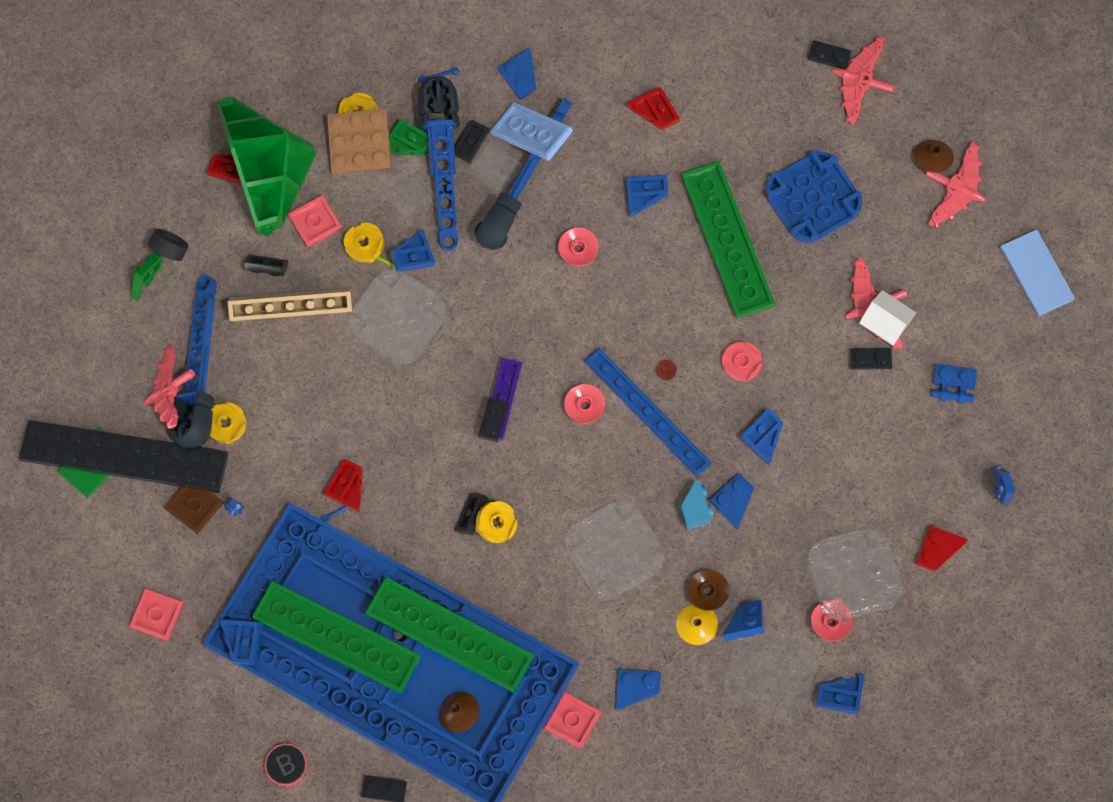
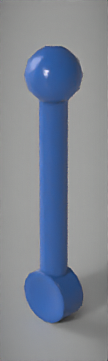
[418,67,459,83]
[321,506,349,522]

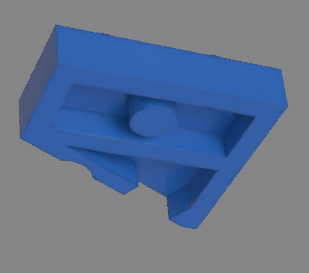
[709,473,754,529]
[616,669,661,710]

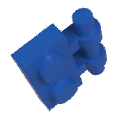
[932,364,977,404]

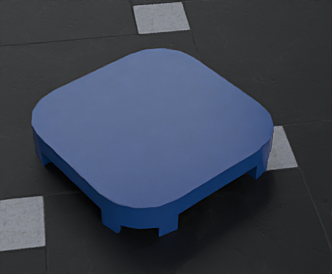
[766,150,862,243]

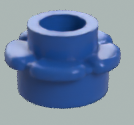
[224,498,244,516]

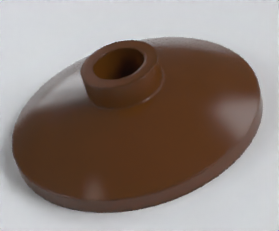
[914,140,954,173]
[687,570,729,611]
[439,692,480,733]

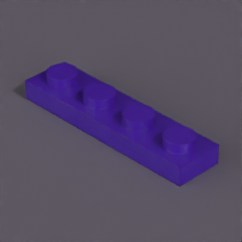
[492,358,522,441]

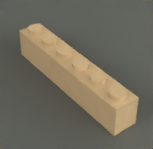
[228,288,353,321]

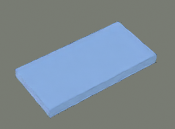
[490,102,573,161]
[1000,230,1075,316]

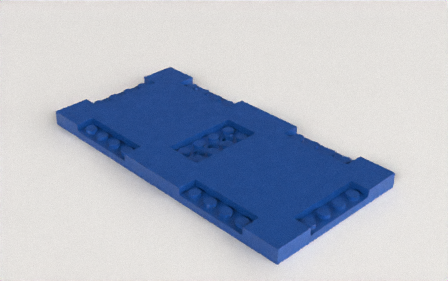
[203,503,580,802]

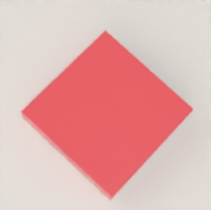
[288,195,342,248]
[129,588,184,641]
[544,691,602,749]

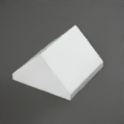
[859,290,916,346]

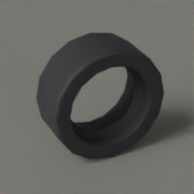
[148,228,189,261]

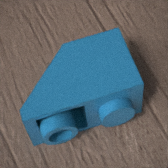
[681,480,714,530]

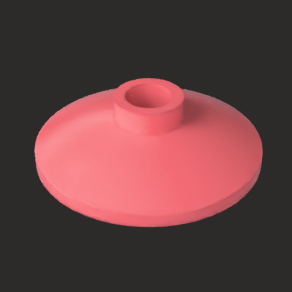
[558,228,599,266]
[564,384,605,424]
[811,601,853,641]

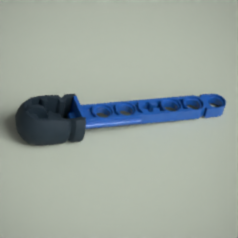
[418,76,460,252]
[474,98,573,250]
[171,275,217,448]

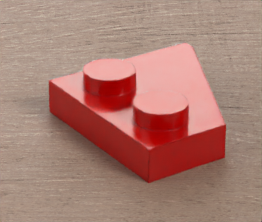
[627,86,680,130]
[207,152,242,184]
[324,459,363,513]
[916,526,968,572]

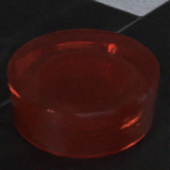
[656,360,677,381]

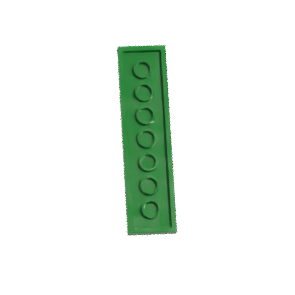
[681,161,775,319]
[365,577,534,693]
[252,581,421,694]

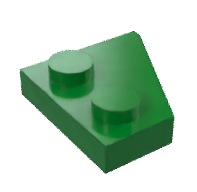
[389,118,429,156]
[131,252,164,302]

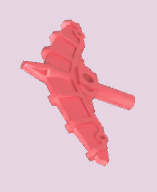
[832,37,895,126]
[926,141,986,228]
[845,257,907,350]
[144,345,195,429]

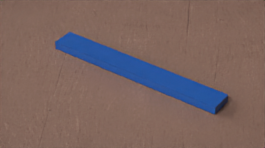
[585,348,712,477]

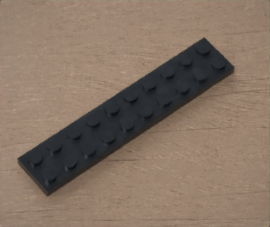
[19,420,229,493]

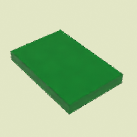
[57,427,110,499]

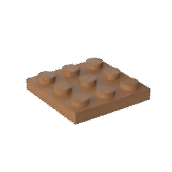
[327,108,392,174]

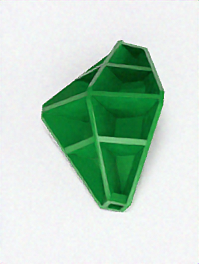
[215,96,316,236]

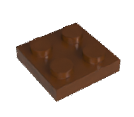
[165,487,224,535]

